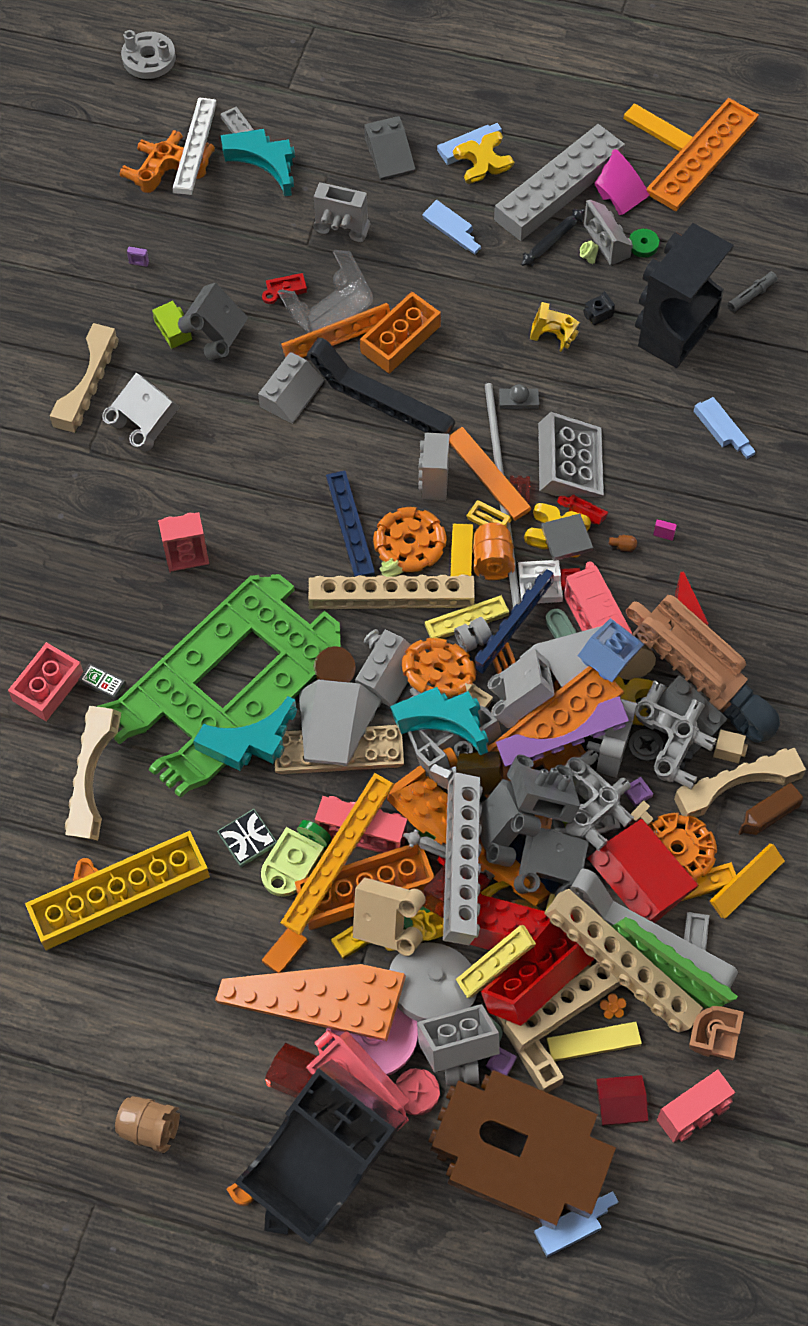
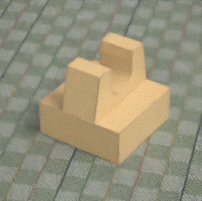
[629,800,653,826]

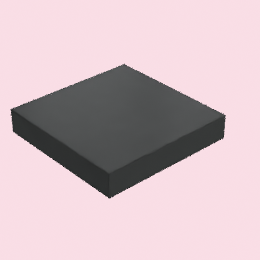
[541,514,593,561]

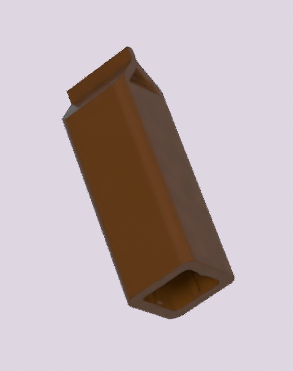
[738,783,804,835]

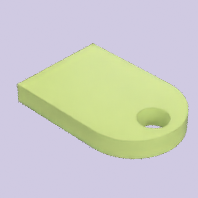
[261,827,324,897]

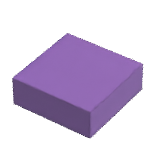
[127,247,149,267]
[624,777,653,807]
[486,1047,517,1076]

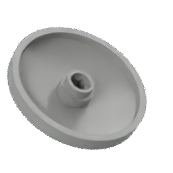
[389,942,477,1022]

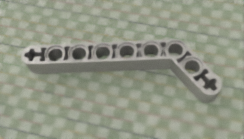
[570,869,738,988]

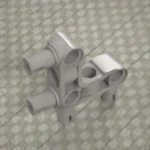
[635,681,717,789]
[565,749,634,851]

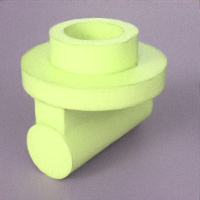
[580,241,599,264]
[379,558,403,577]

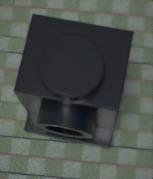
[583,291,615,325]

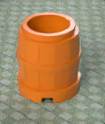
[473,523,515,580]

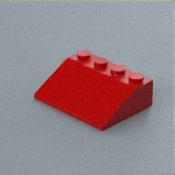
[587,819,699,923]

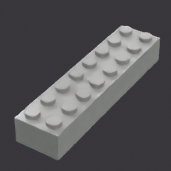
[494,124,625,241]

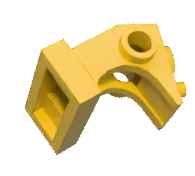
[530,302,580,352]

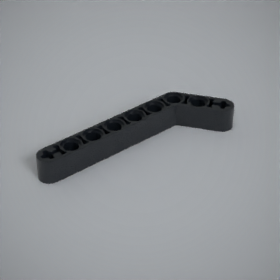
[307,337,456,434]

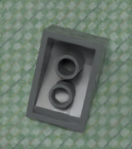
[364,116,416,180]

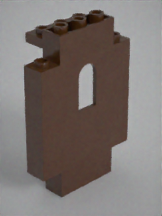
[428,1070,616,1229]

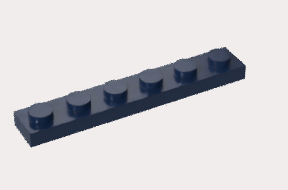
[326,471,375,577]
[475,569,554,674]

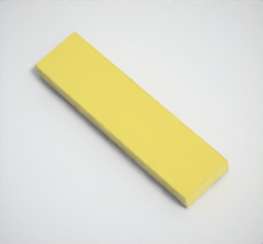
[425,595,509,639]
[456,925,536,998]
[547,1022,642,1061]

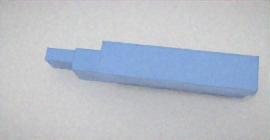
[437,123,502,165]
[422,200,481,255]
[694,397,756,459]
[534,1191,618,1257]

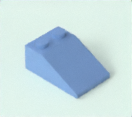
[577,618,644,682]

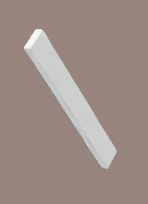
[173,98,216,195]

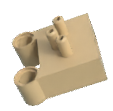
[353,877,426,956]

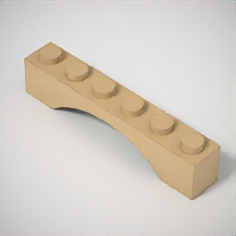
[50,323,118,433]
[65,706,121,840]
[674,748,806,817]
[481,975,564,1093]

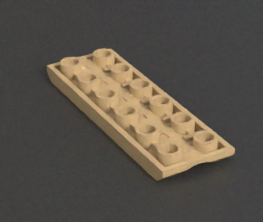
[275,725,404,774]

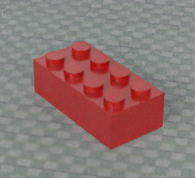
[460,894,560,964]

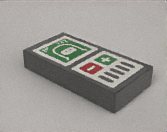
[78,663,126,700]

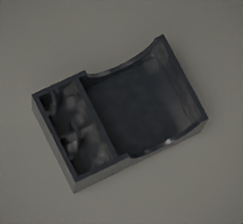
[635,223,734,368]
[235,1059,407,1244]

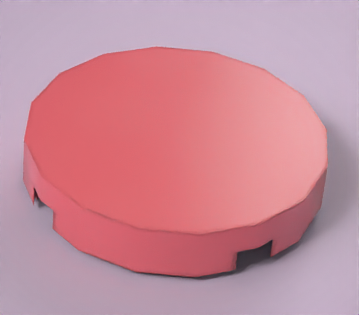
[395,1068,440,1116]

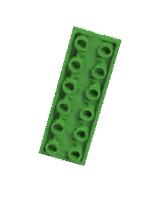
[612,917,738,1009]

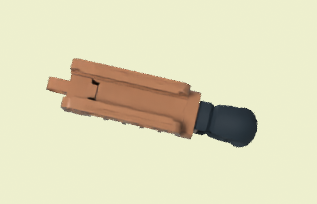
[626,595,780,743]

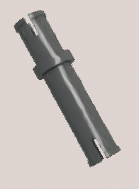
[727,271,778,313]

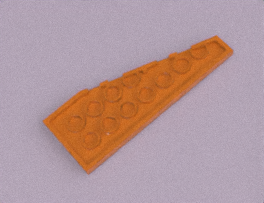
[387,776,551,906]
[215,964,406,1041]

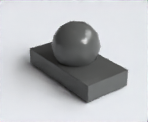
[499,384,539,409]

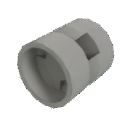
[454,617,492,652]
[445,1060,479,1086]

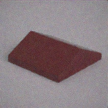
[596,1075,648,1126]

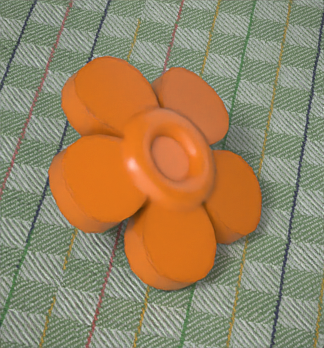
[600,993,626,1019]

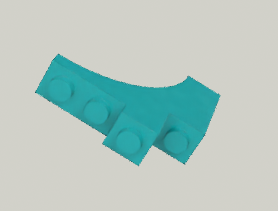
[221,129,295,196]
[390,687,489,755]
[193,696,297,771]

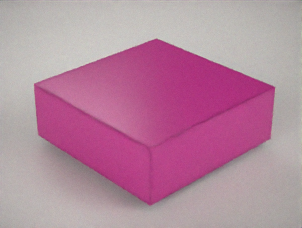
[653,520,677,541]

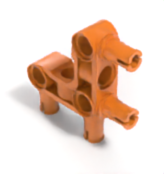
[120,130,215,193]

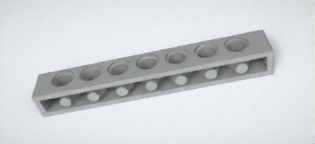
[443,772,482,945]

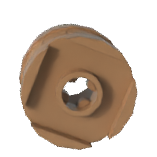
[115,1096,180,1153]

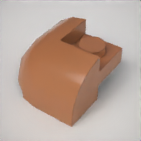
[689,1006,744,1060]

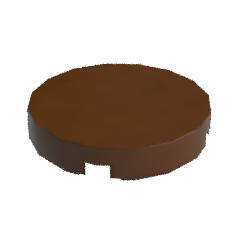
[313,646,356,683]

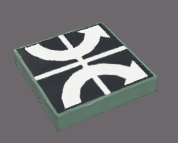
[217,809,277,868]

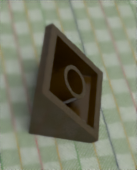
[456,751,503,795]

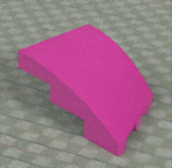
[595,149,650,215]

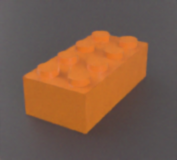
[360,292,441,374]

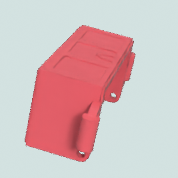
[564,562,632,634]
[306,1030,410,1129]

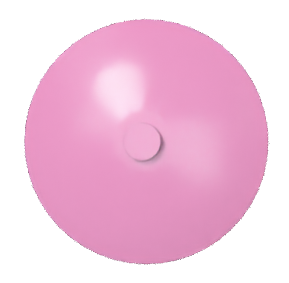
[326,1007,418,1076]

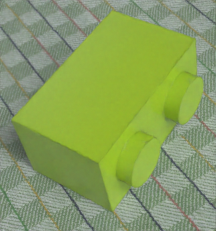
[152,301,192,349]

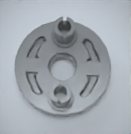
[121,30,176,79]

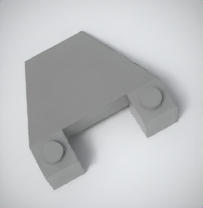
[520,626,602,687]
[407,684,502,780]

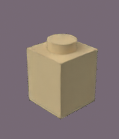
[713,730,748,763]

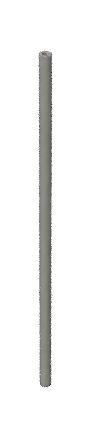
[485,383,521,607]

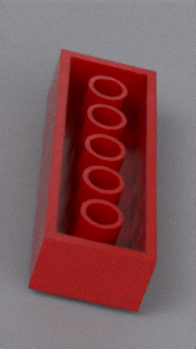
[481,915,607,1026]

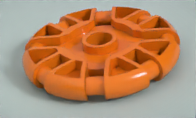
[373,507,447,572]
[402,638,476,699]
[648,813,717,882]

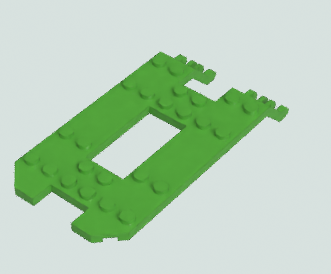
[97,574,341,798]

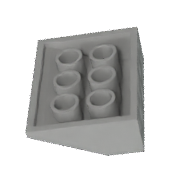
[538,412,604,497]

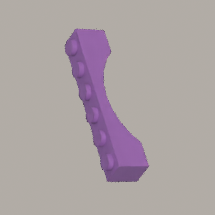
[496,696,629,767]

